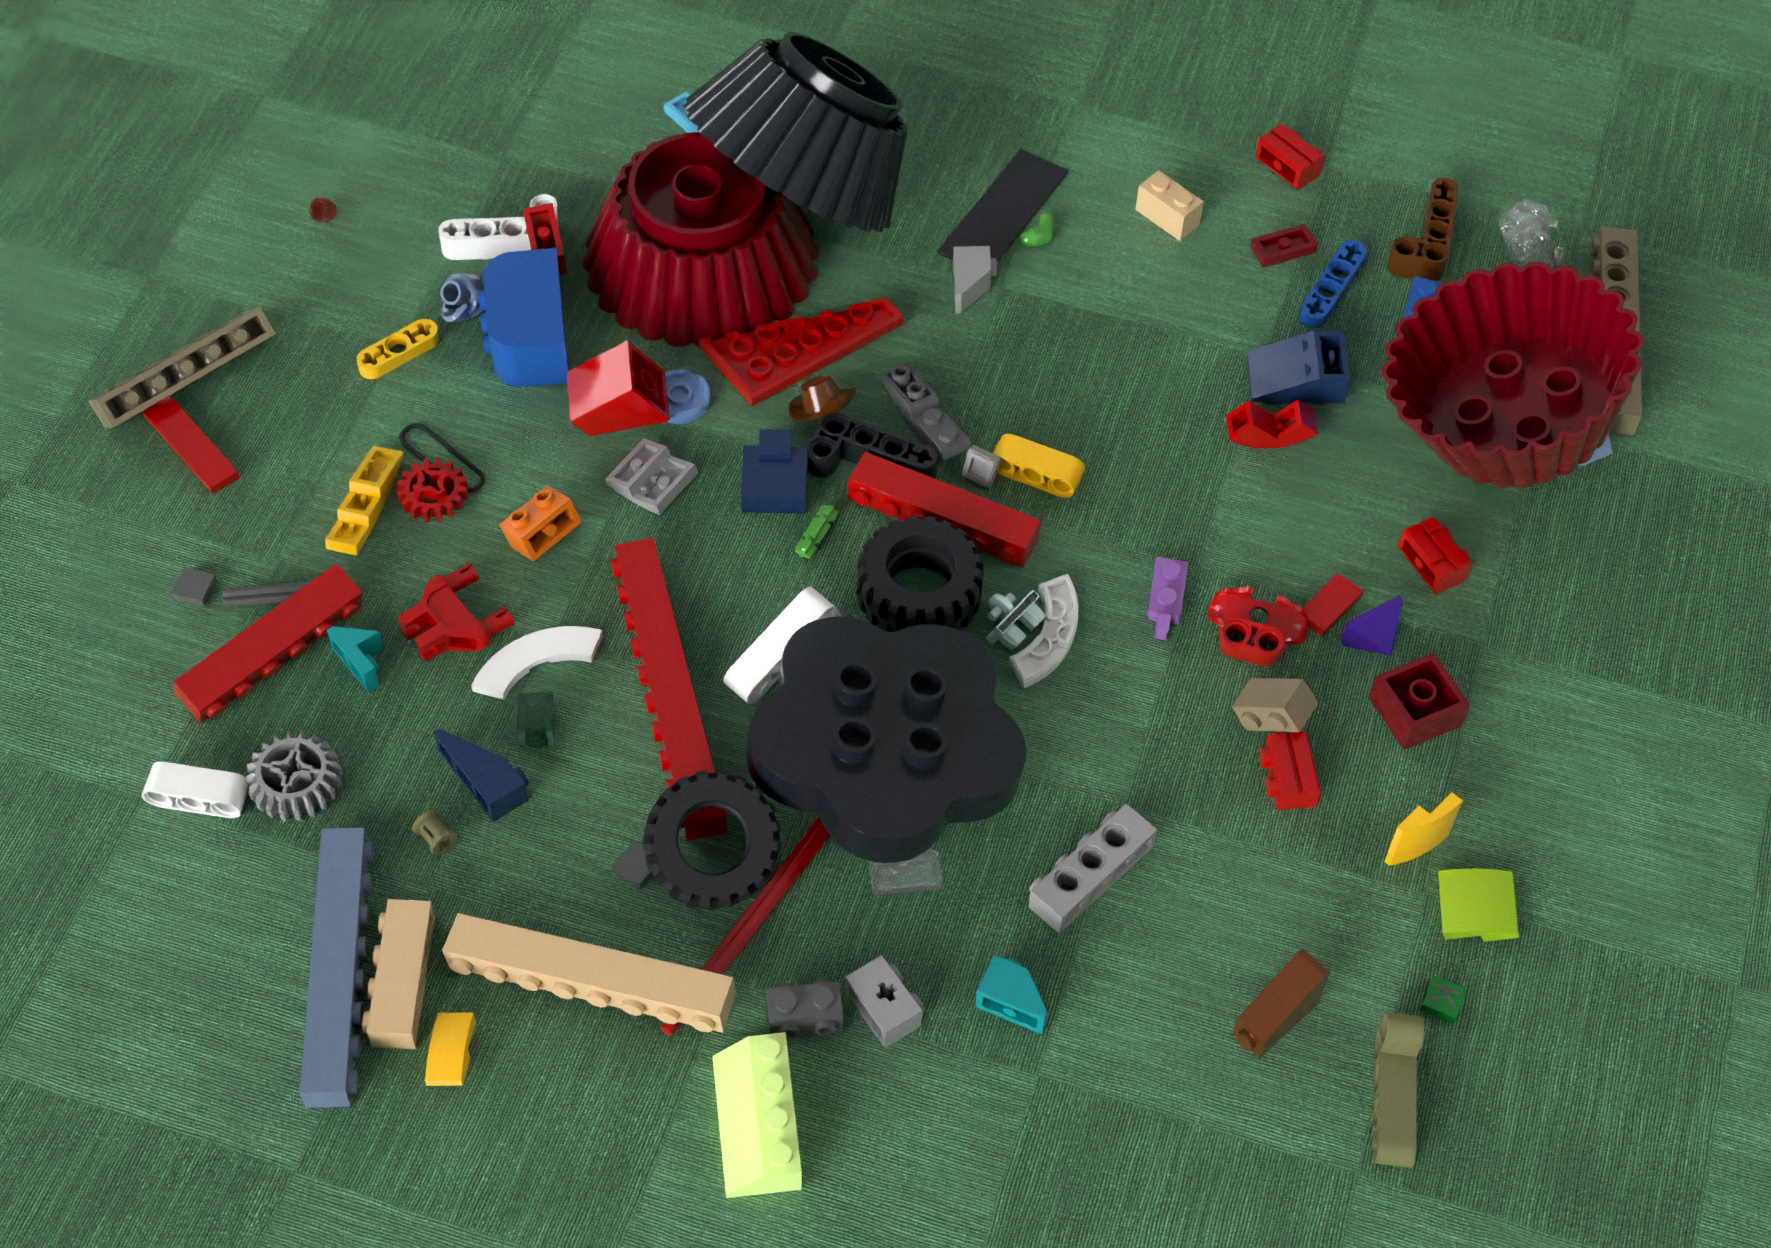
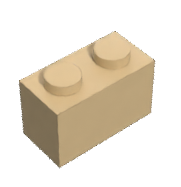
[1135,170,1204,241]

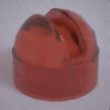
[310,197,337,222]

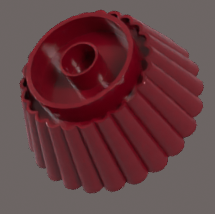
[582,132,819,347]
[1381,261,1644,488]

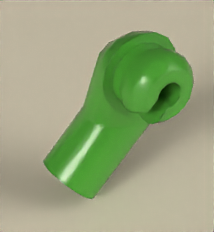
[1021,214,1054,247]

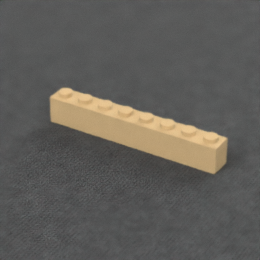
[442,913,736,1033]

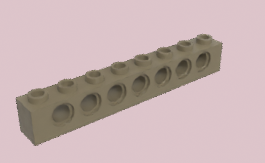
[1590,226,1642,435]

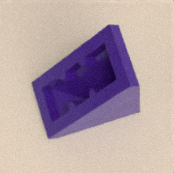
[1341,595,1403,656]

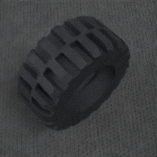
[857,516,984,632]
[643,770,782,910]

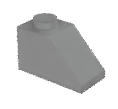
[953,246,997,313]

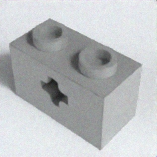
[845,955,924,1048]

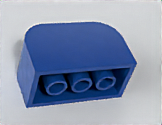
[478,248,569,387]

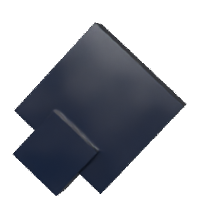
[741,429,807,513]

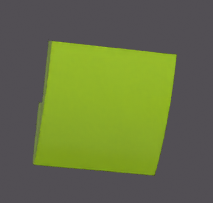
[1438,868,1520,942]

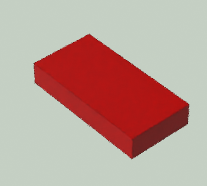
[1302,573,1364,637]

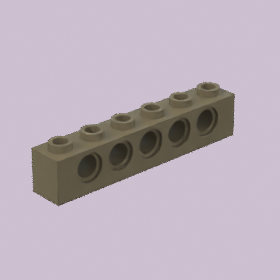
[88,306,276,428]

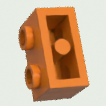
[499,485,582,562]

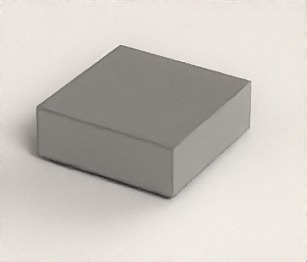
[961,445,1001,489]

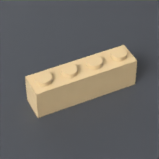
[362,899,435,1049]

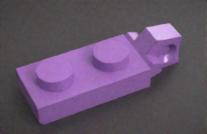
[1147,557,1188,641]

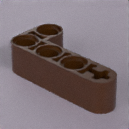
[1387,178,1458,281]

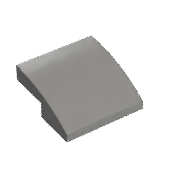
[605,438,698,515]

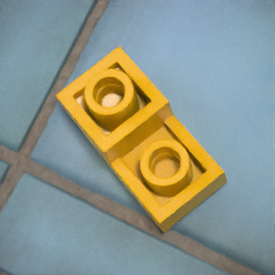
[425,1012,476,1086]

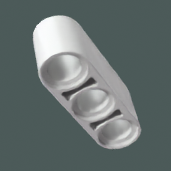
[142,762,249,818]

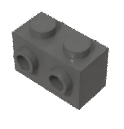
[766,979,843,1039]

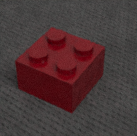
[1369,653,1470,750]

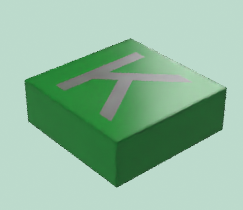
[1420,975,1467,1024]

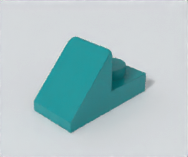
[327,626,383,693]

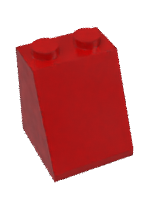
[567,340,670,436]

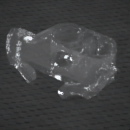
[1499,198,1565,270]

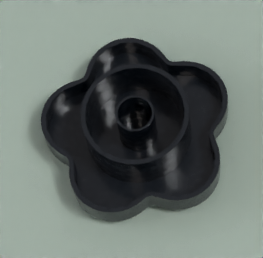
[746,617,1027,863]

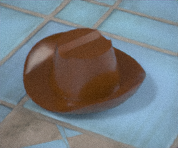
[788,375,857,421]

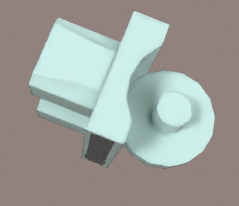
[985,590,1046,651]

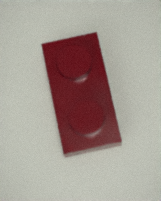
[1250,224,1318,268]

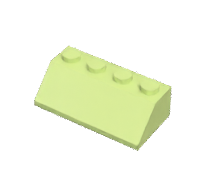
[712,1032,802,1198]

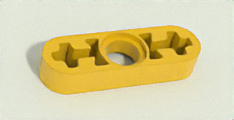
[357,319,439,379]

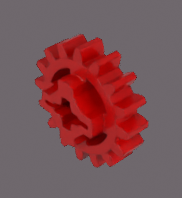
[397,458,468,523]

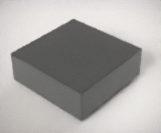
[171,567,217,607]
[612,841,653,890]

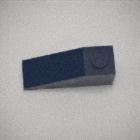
[434,729,529,822]

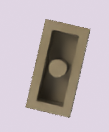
[1231,678,1319,732]

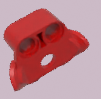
[1207,586,1309,666]

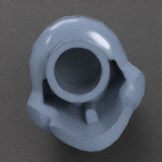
[440,273,484,322]

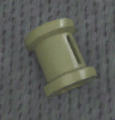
[412,809,458,856]

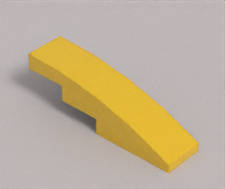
[325,445,404,556]

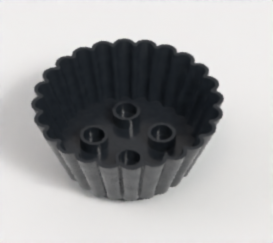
[683,32,908,232]

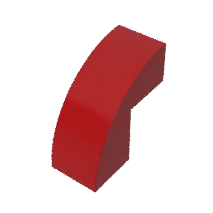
[1225,400,1319,449]

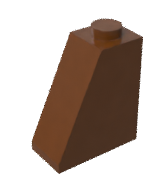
[1233,948,1330,1058]

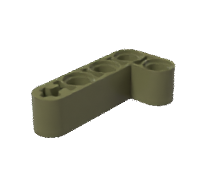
[1373,1011,1424,1168]

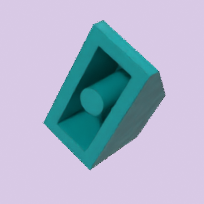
[975,955,1048,1034]

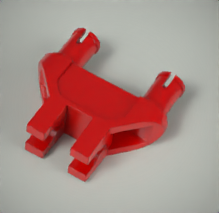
[397,562,515,662]

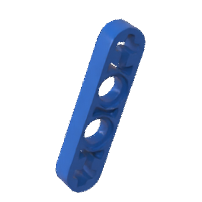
[1299,240,1367,328]

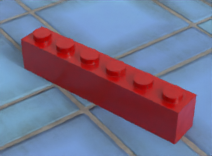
[848,452,1041,568]
[173,563,362,723]

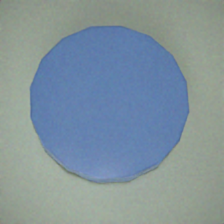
[665,369,711,424]

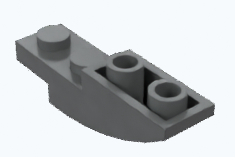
[880,362,971,461]

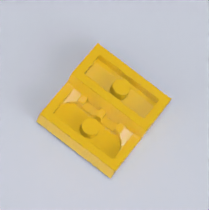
[1384,792,1463,866]

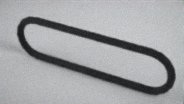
[399,423,485,493]

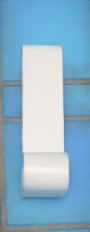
[438,194,560,260]
[723,587,842,705]

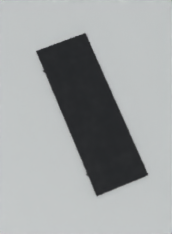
[937,149,1068,263]

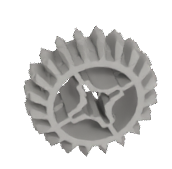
[246,731,342,822]

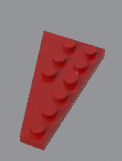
[699,297,904,407]

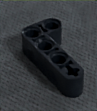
[808,413,938,479]

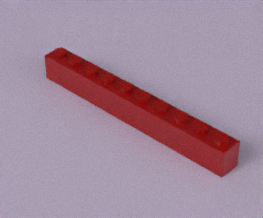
[610,537,727,842]

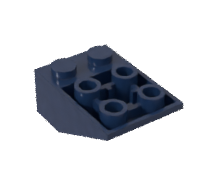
[1247,330,1351,403]

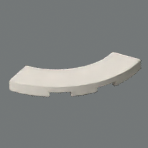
[1009,574,1079,689]
[471,626,603,700]

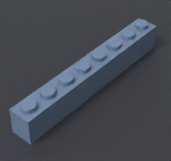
[300,827,375,1108]

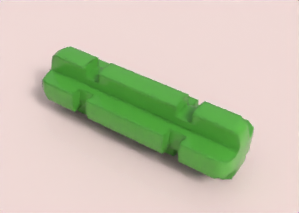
[795,504,838,559]

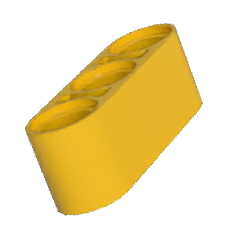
[992,434,1086,498]

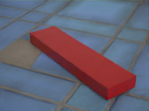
[142,395,240,494]

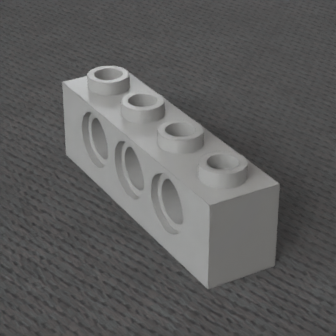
[1028,804,1157,934]

